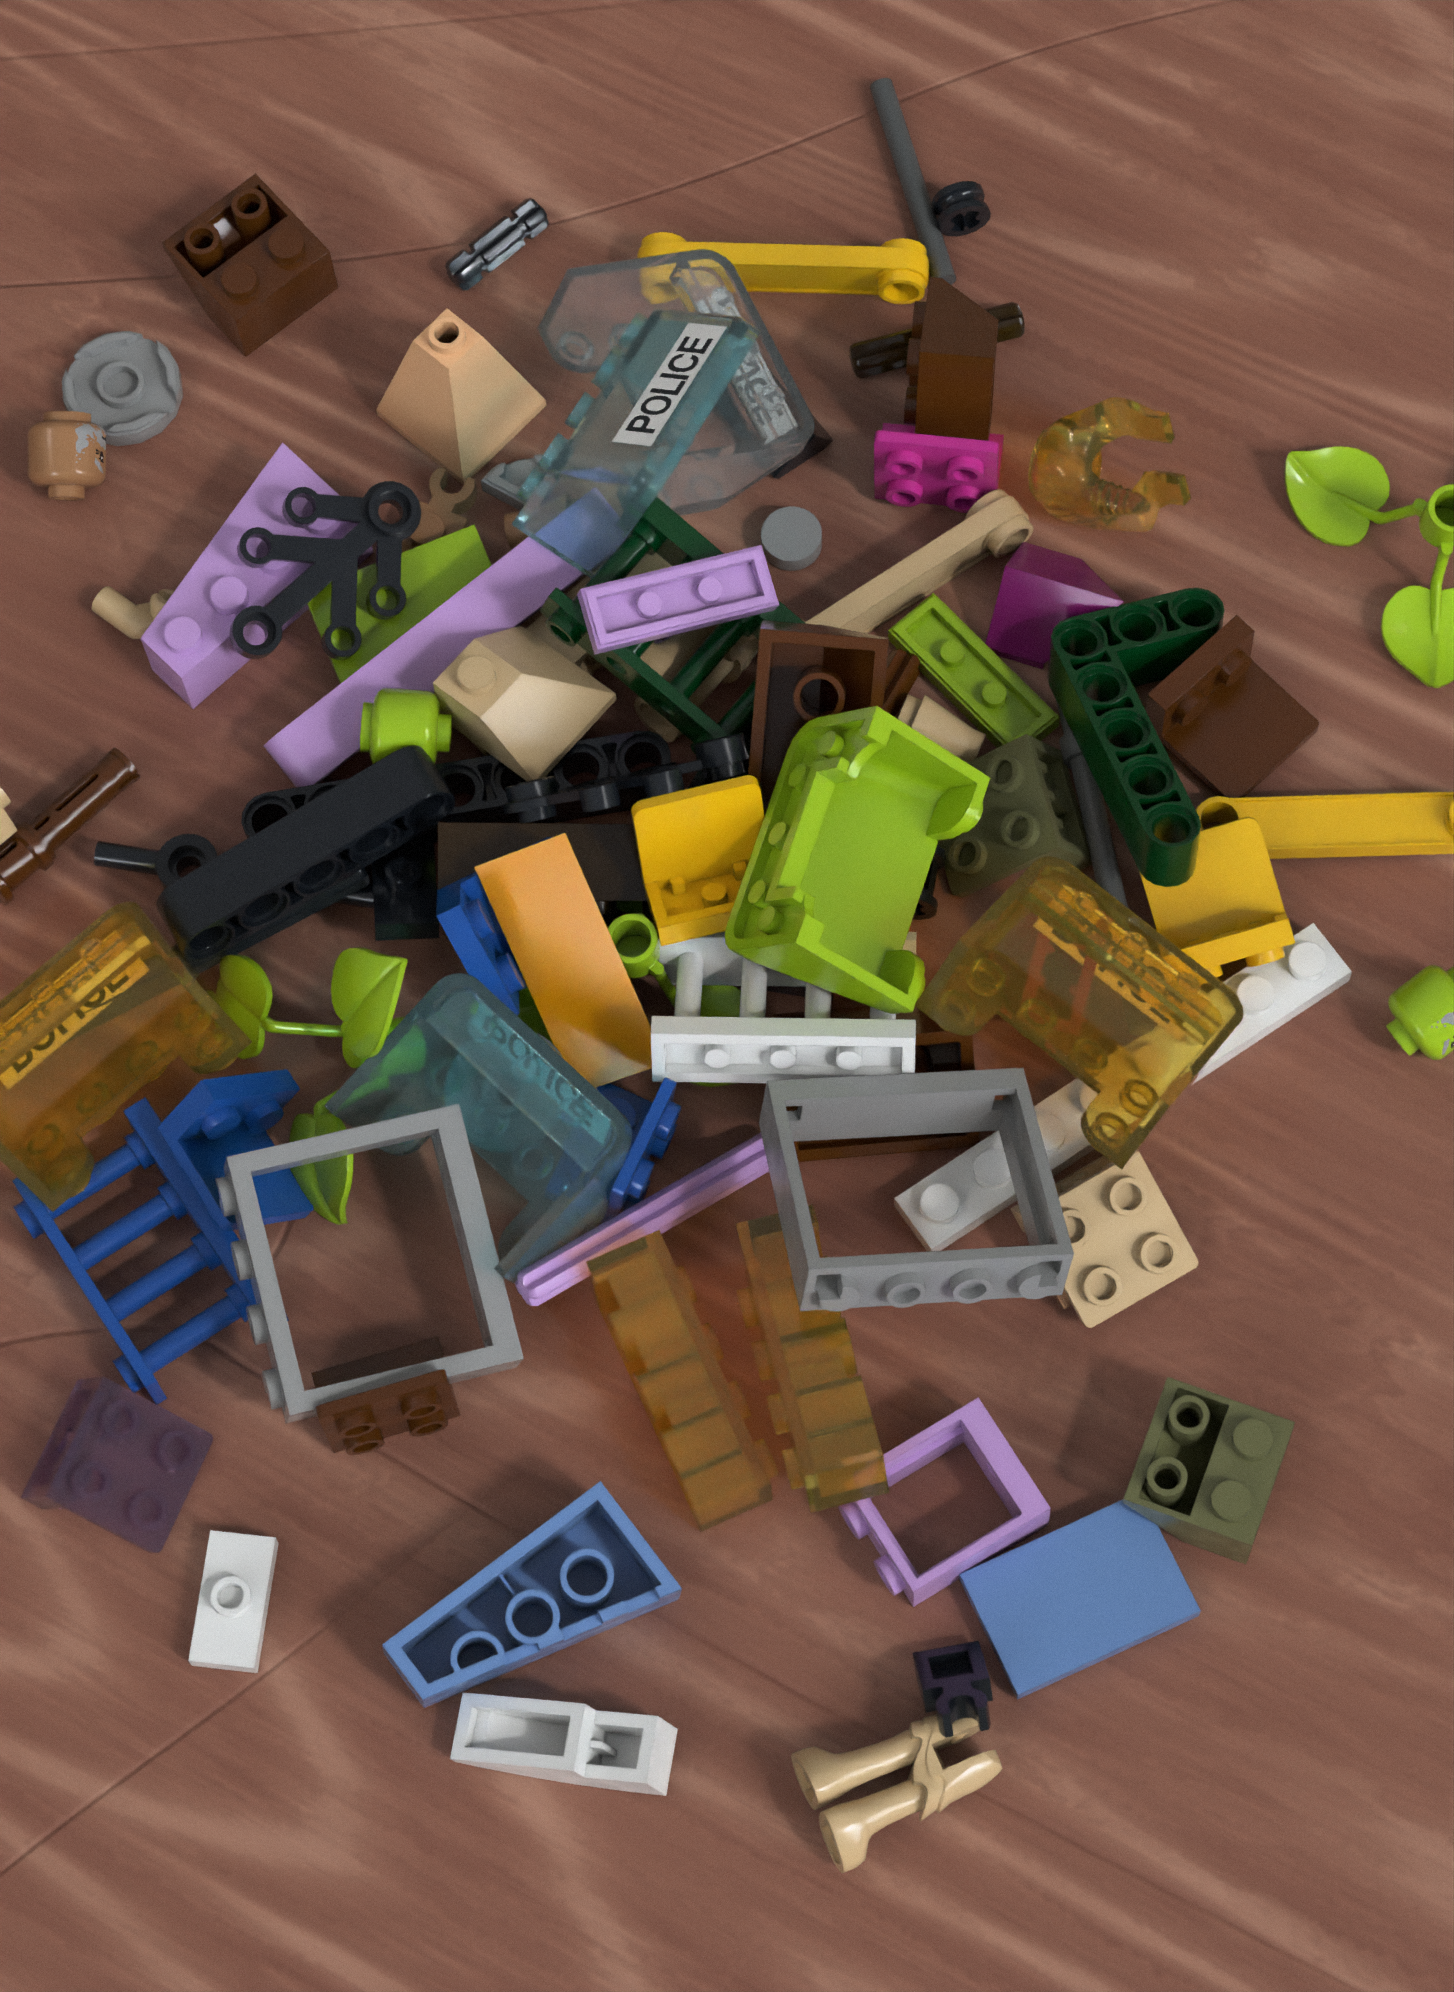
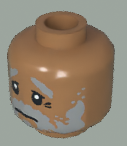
[28,411,106,501]

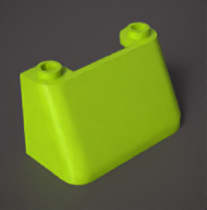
[725,706,990,1014]

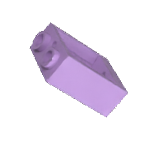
[838,1397,1051,1607]

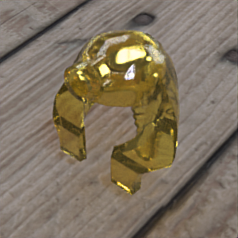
[1028,397,1191,532]

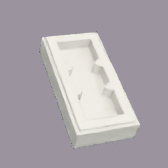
[188,1530,279,1673]

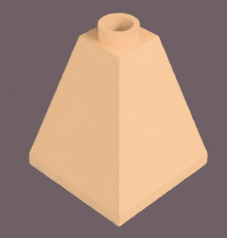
[376,308,546,485]

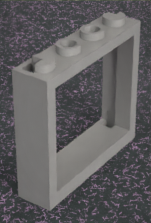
[759,1068,1074,1312]
[215,1104,524,1424]

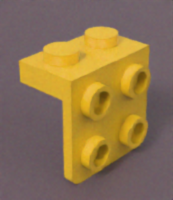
[631,775,765,946]
[1139,817,1295,985]

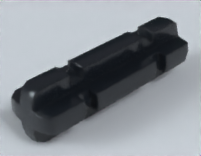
[445,198,549,291]

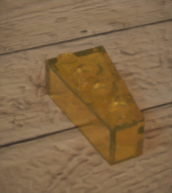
[736,1204,889,1513]

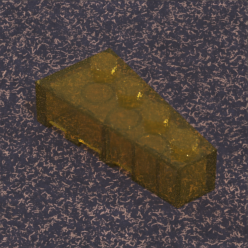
[586,1230,779,1532]

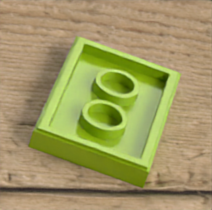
[307,524,491,684]

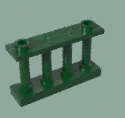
[540,486,806,761]

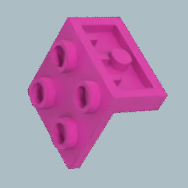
[874,423,1004,513]

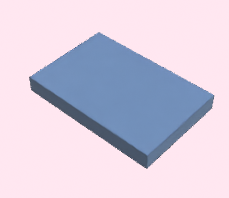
[959,1500,1201,1700]

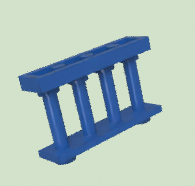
[12,1097,289,1405]

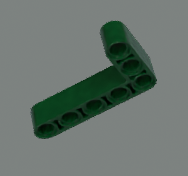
[1047,588,1225,887]

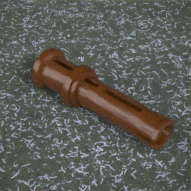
[0,748,140,906]

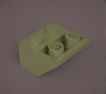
[1123,1377,1295,1565]

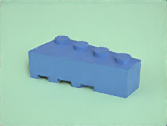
[382,1481,682,1708]

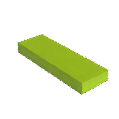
[888,593,1060,748]

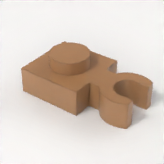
[402,467,477,552]

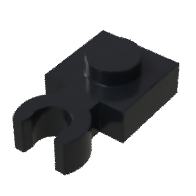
[913,1641,993,1738]

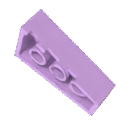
[140,442,373,709]

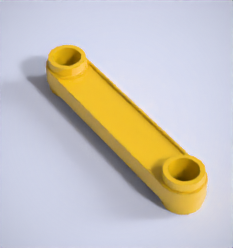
[636,232,929,305]
[1195,792,1454,859]

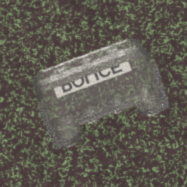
[537,249,815,516]

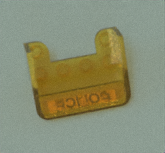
[915,856,1243,1169]
[0,902,252,1212]

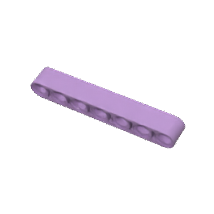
[264,483,627,787]

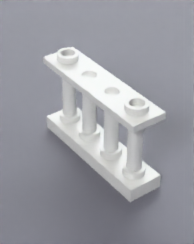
[651,931,917,1083]

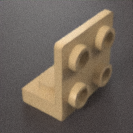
[1010,1145,1199,1328]

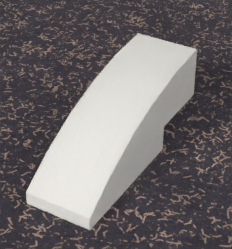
[450,1693,678,1796]

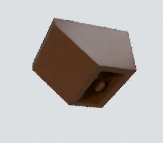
[162,173,338,357]
[904,277,999,441]

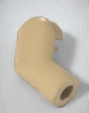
[91,586,174,639]

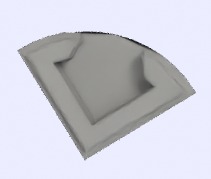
[481,454,566,510]

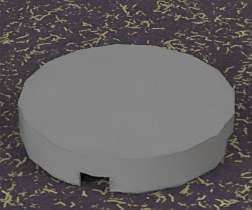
[62,331,183,446]

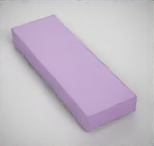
[577,545,779,655]

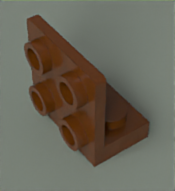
[1145,615,1319,798]
[311,1336,461,1455]

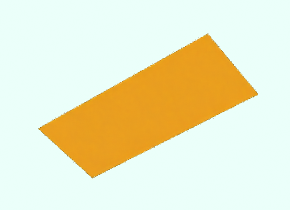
[474,833,652,1089]

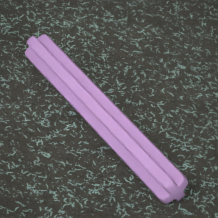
[515,1132,769,1306]

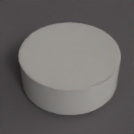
[761,506,822,571]

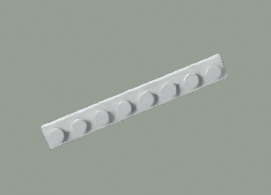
[894,923,1352,1252]

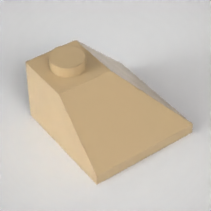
[433,625,617,781]

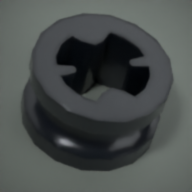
[932,181,991,237]

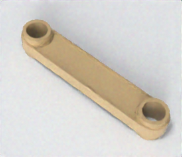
[800,489,1034,634]

